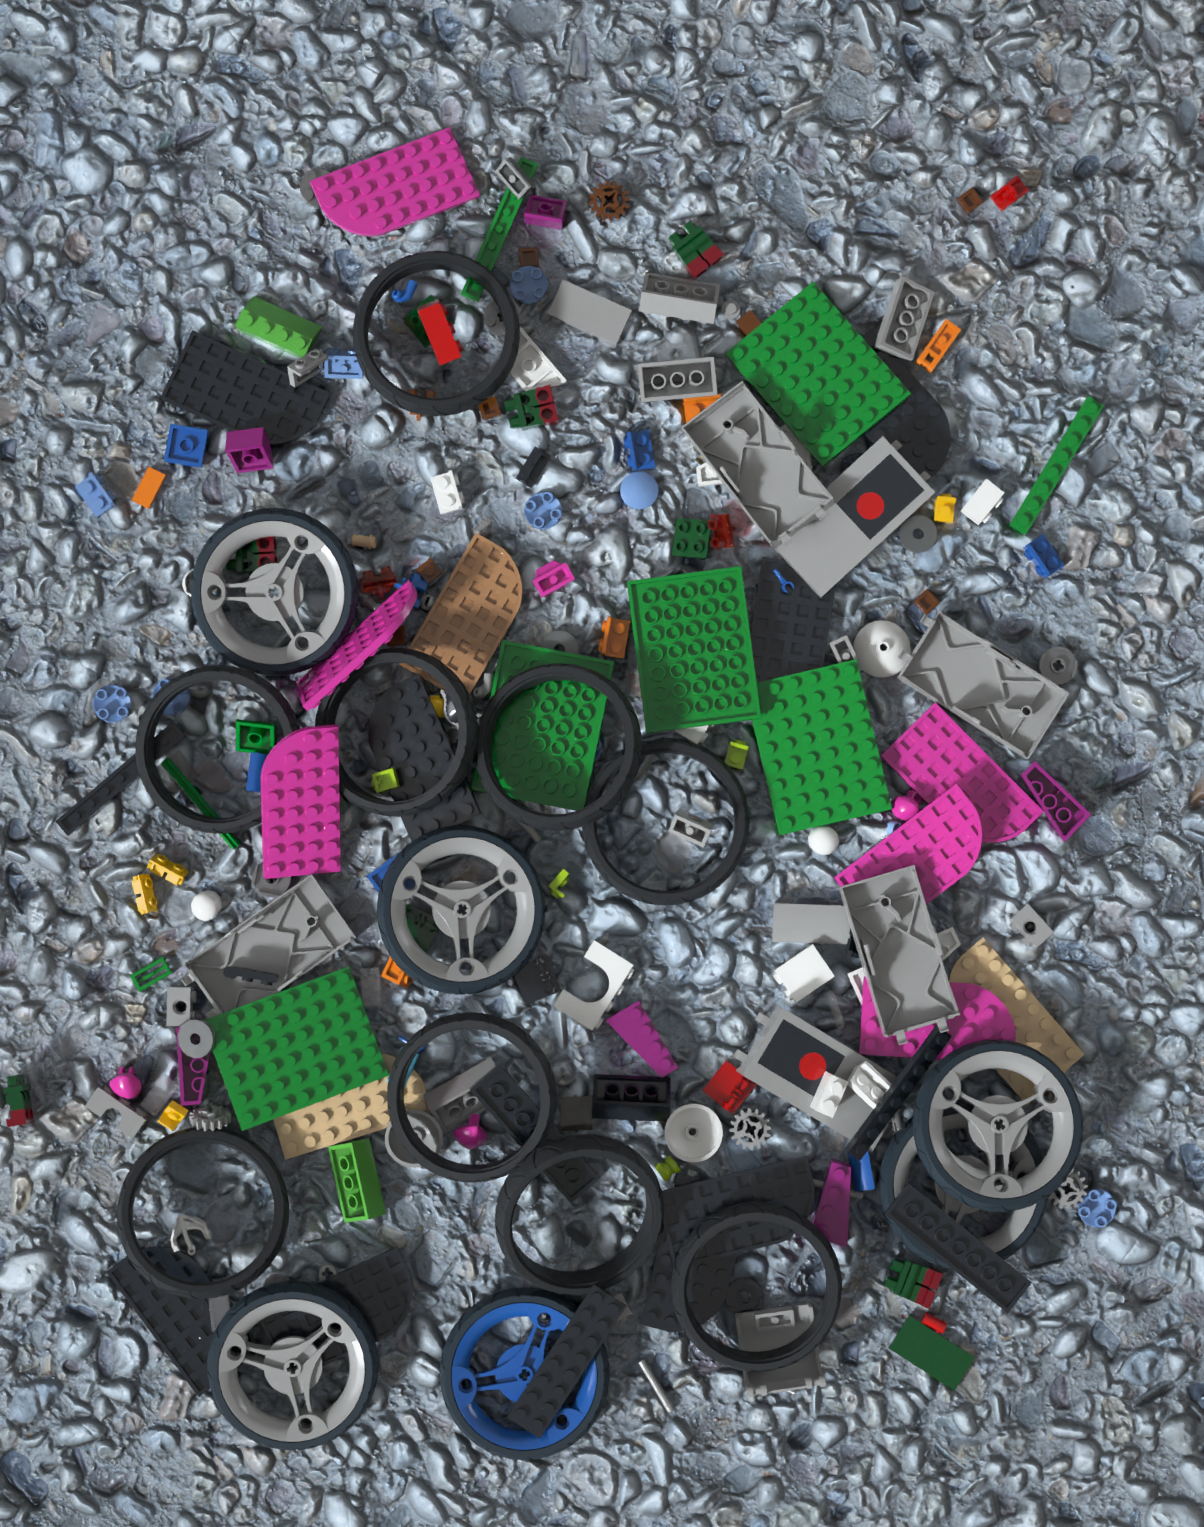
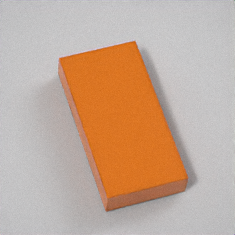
[132,467,166,509]

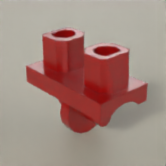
[990,175,1029,212]

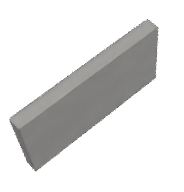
[547,280,632,345]

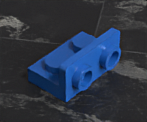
[623,430,655,472]
[1023,534,1065,579]

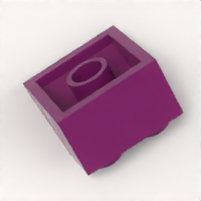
[225,427,274,473]

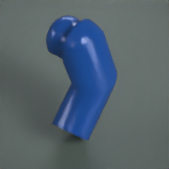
[392,280,418,303]

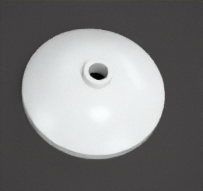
[853,620,911,678]
[664,1104,723,1162]

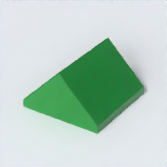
[236,719,278,754]

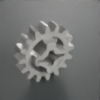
[189,1103,232,1131]
[729,1108,771,1150]
[1048,1169,1088,1210]

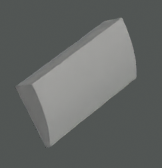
[874,276,935,361]
[772,903,850,944]

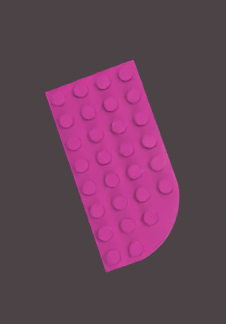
[310,127,480,236]
[296,580,417,711]
[880,702,1044,843]
[260,724,341,879]
[834,783,982,904]
[859,976,1016,1060]

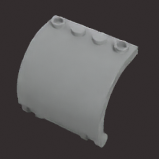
[735,1303,826,1398]

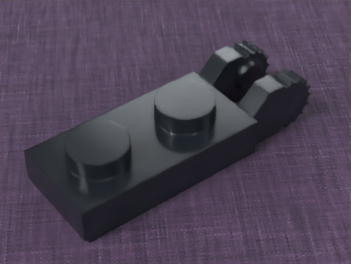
[223,966,279,986]

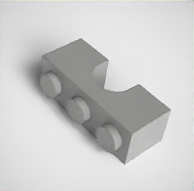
[85,1085,149,1139]

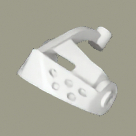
[170,1214,212,1255]

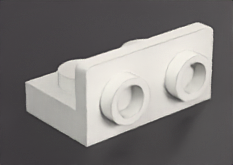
[430,470,465,515]
[847,1061,892,1109]

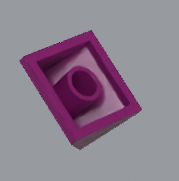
[524,194,567,230]

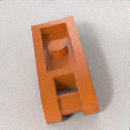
[915,319,962,374]

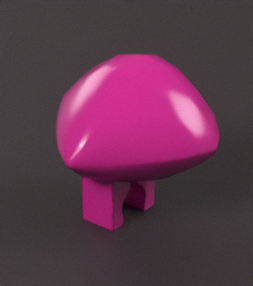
[890,790,922,821]
[109,1067,142,1099]
[453,1113,488,1149]

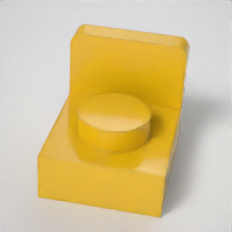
[933,493,956,523]
[158,1100,189,1131]

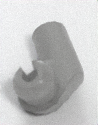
[473,673,493,699]

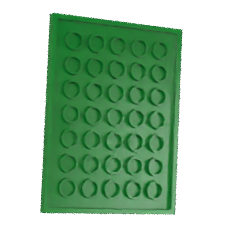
[725,282,911,468]
[627,566,761,734]
[471,640,615,811]
[752,659,892,835]
[205,966,389,1131]

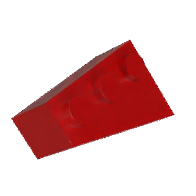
[417,299,463,365]

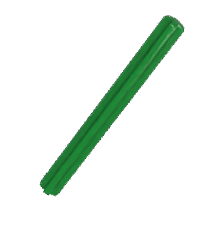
[161,758,241,849]

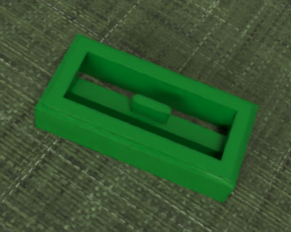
[130,956,173,992]

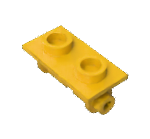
[147,853,190,885]
[131,874,158,915]

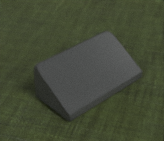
[494,157,536,199]

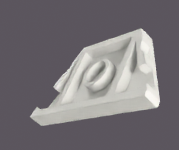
[510,326,567,391]

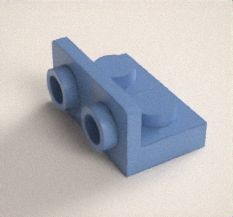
[324,348,363,379]
[75,472,116,518]

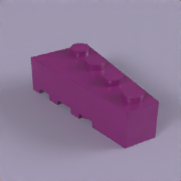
[1020,761,1091,842]
[606,1000,678,1078]
[176,1027,210,1106]
[812,1158,851,1247]

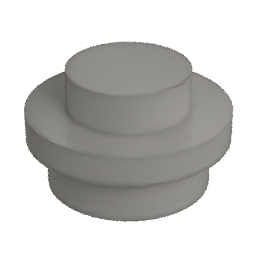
[721,300,740,319]

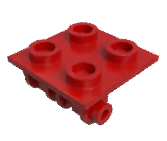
[702,1061,756,1115]

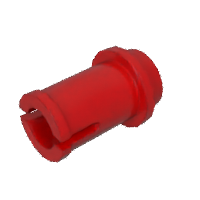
[921,1312,947,1333]

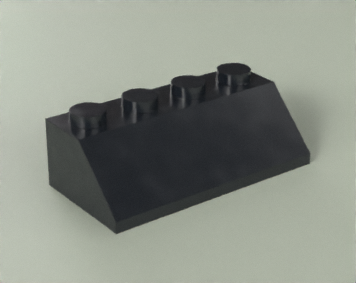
[592,1074,671,1122]

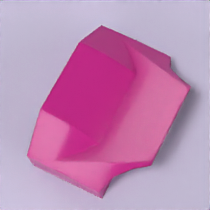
[533,560,575,598]

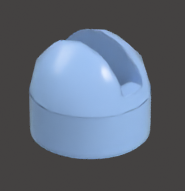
[886,821,902,835]

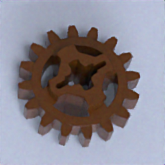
[589,181,630,223]

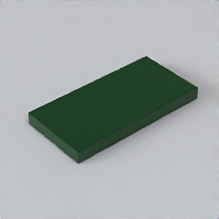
[888,1315,975,1391]

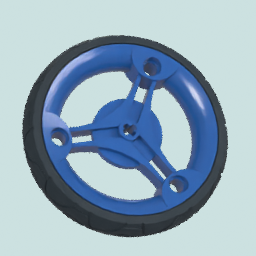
[440,1287,610,1460]

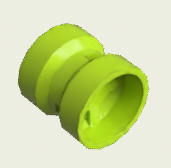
[654,1155,681,1182]

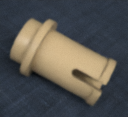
[352,534,377,550]

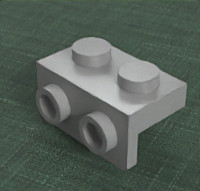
[287,348,328,387]

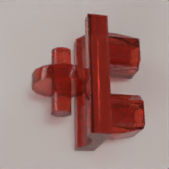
[707,513,737,548]
[361,566,397,599]

